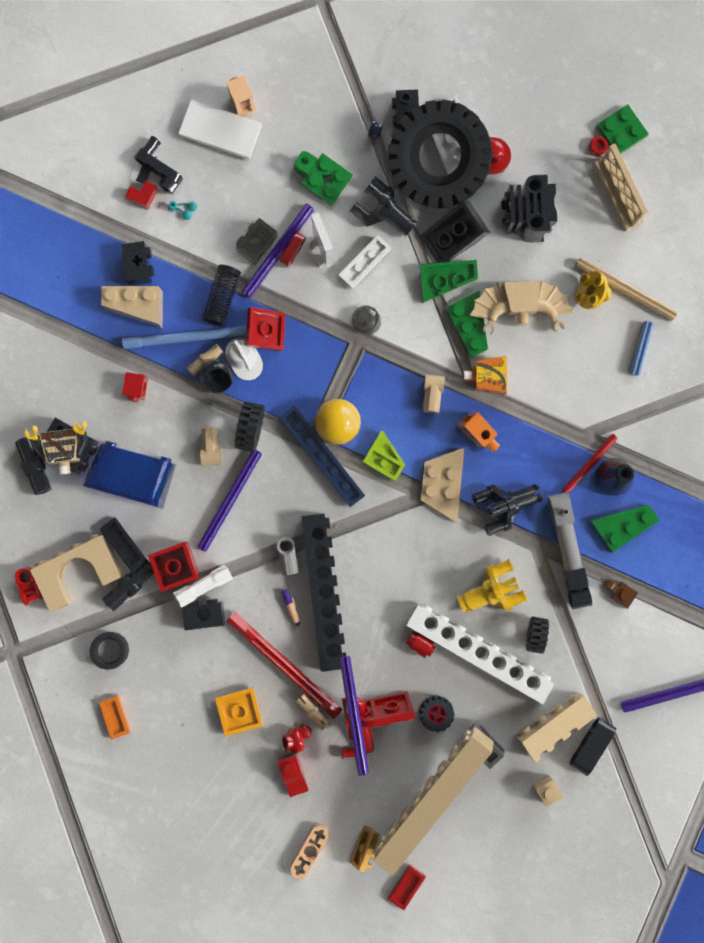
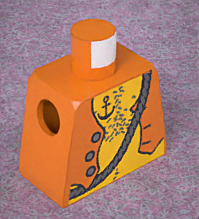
[463,356,507,395]
[457,412,500,453]

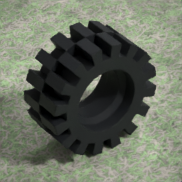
[526,616,549,654]

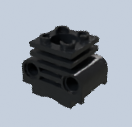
[501,175,558,243]

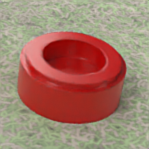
[588,136,608,157]

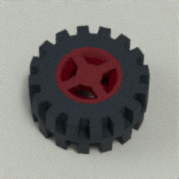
[419,695,455,732]

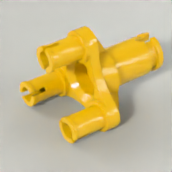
[457,559,528,614]

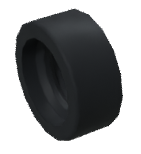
[89,632,129,670]

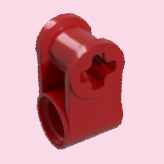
[15,567,44,606]

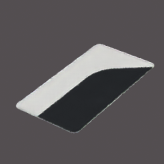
[130,153,158,184]

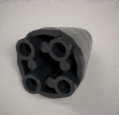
[595,458,634,496]

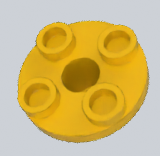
[574,271,611,310]

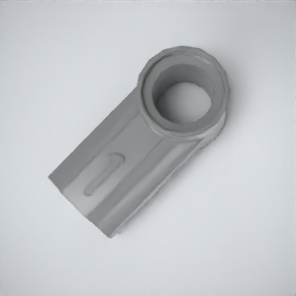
[277,537,299,576]

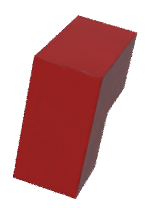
[125,181,158,210]

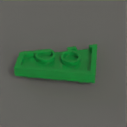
[420,260,478,303]
[445,291,488,358]
[589,504,660,553]

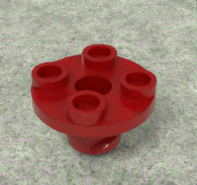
[489,137,511,175]

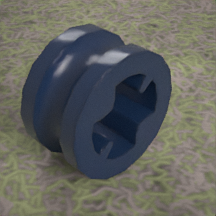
[368,120,383,139]

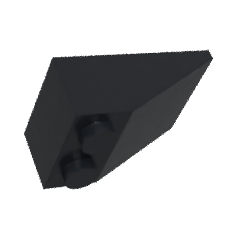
[420,201,491,263]

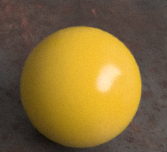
[315,399,361,445]

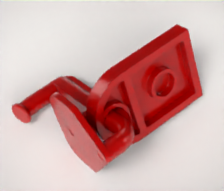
[341,691,415,759]

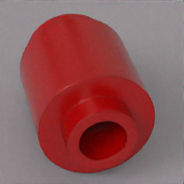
[406,631,436,658]

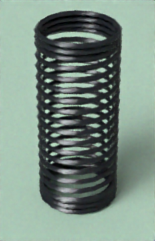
[202,264,241,326]

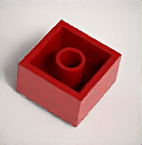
[148,542,201,592]

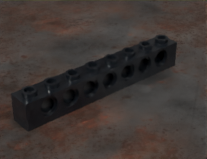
[301,513,347,672]

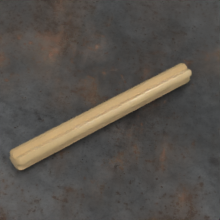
[575,258,677,321]

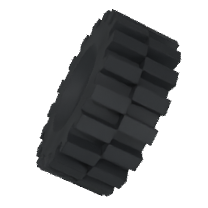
[234,401,265,452]

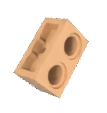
[226,75,256,117]

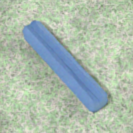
[629,321,654,376]

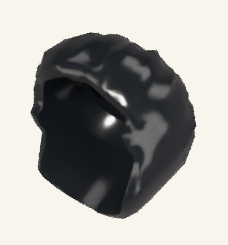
[199,360,233,394]

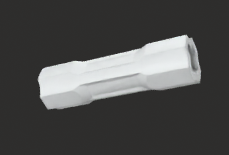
[173,565,233,608]

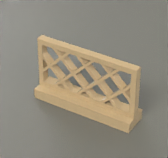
[594,144,648,231]

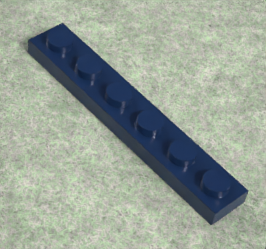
[280,405,365,508]

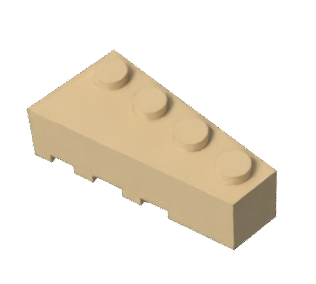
[516,693,597,763]

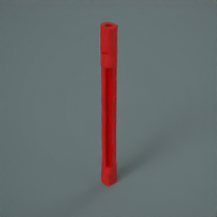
[226,612,343,719]

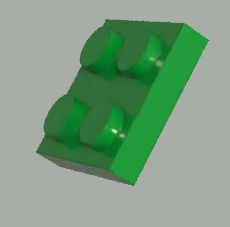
[596,104,649,154]

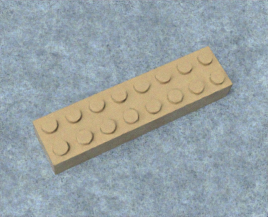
[373,726,494,876]

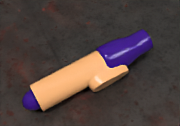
[281,590,301,626]

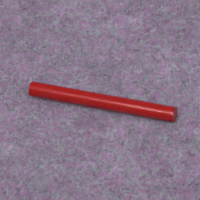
[562,434,618,494]

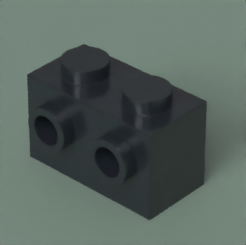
[392,89,419,128]

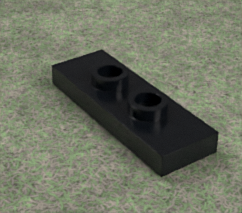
[100,517,148,573]

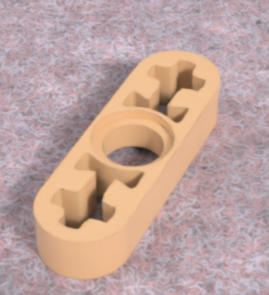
[291,824,329,879]

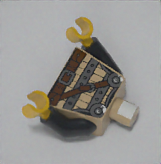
[24,421,88,475]

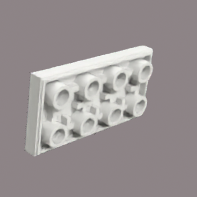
[179,99,262,160]

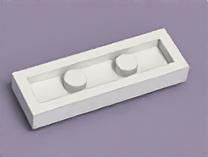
[339,235,391,289]

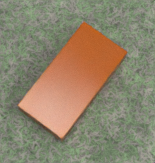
[99,695,131,740]

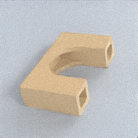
[30,534,124,612]

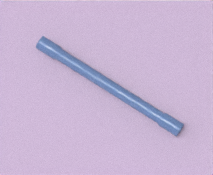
[122,325,247,349]

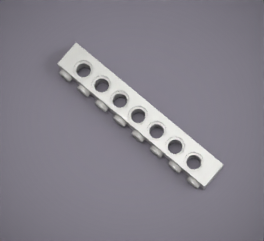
[405,604,554,704]

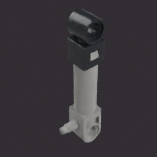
[547,492,592,610]

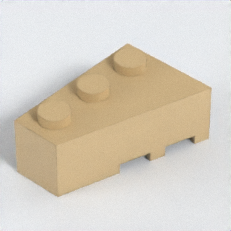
[101,286,163,329]

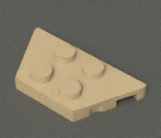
[420,448,464,522]

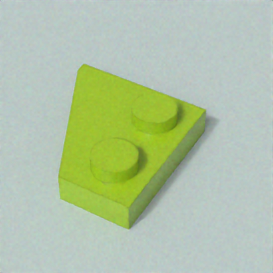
[363,430,405,482]

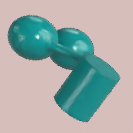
[168,201,198,220]

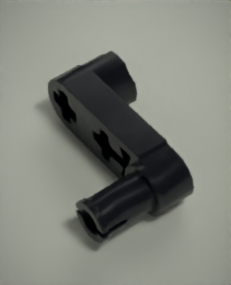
[134,136,183,194]

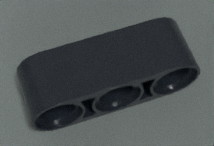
[569,717,616,776]

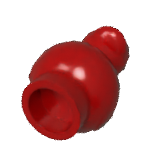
[282,723,312,753]

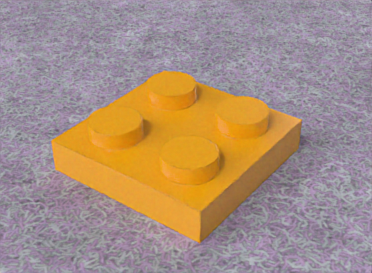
[215,687,263,737]

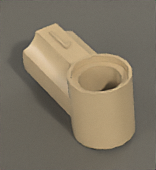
[423,374,445,413]
[200,427,222,466]

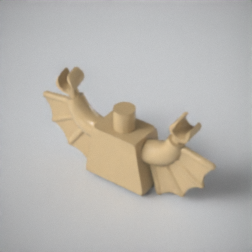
[469,280,575,335]

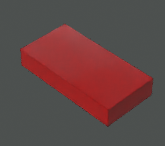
[387,864,426,910]

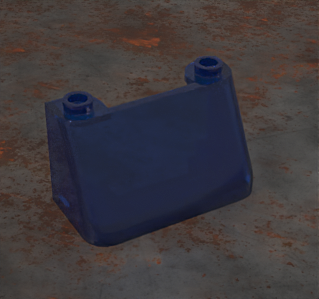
[83,441,176,509]

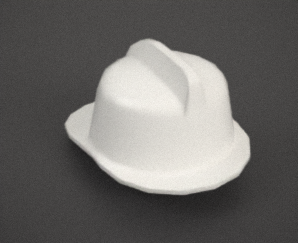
[225,337,263,380]

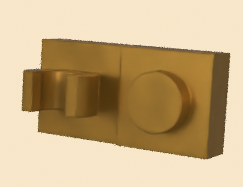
[350,825,380,872]

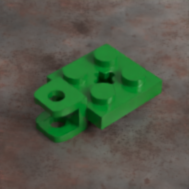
[294,151,353,207]

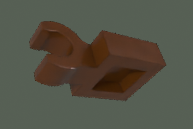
[602,579,638,609]

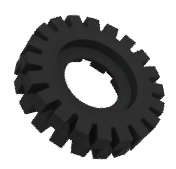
[387,99,492,208]

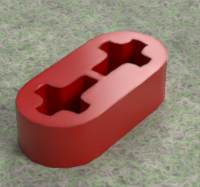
[280,232,306,268]

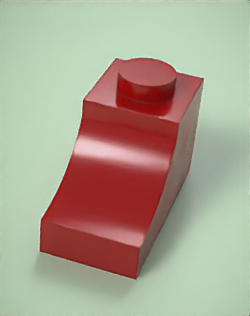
[277,753,309,797]

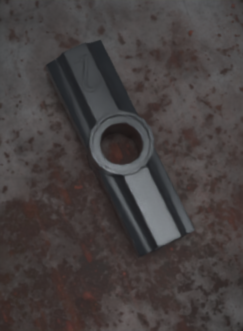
[15,437,52,495]
[102,561,154,611]

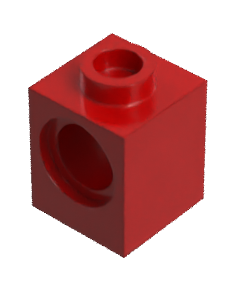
[122,372,148,402]

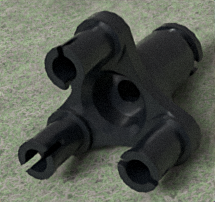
[349,176,417,237]
[472,484,543,536]

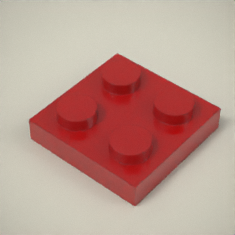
[246,307,285,351]

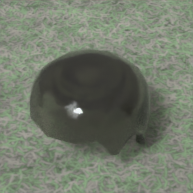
[351,305,381,335]

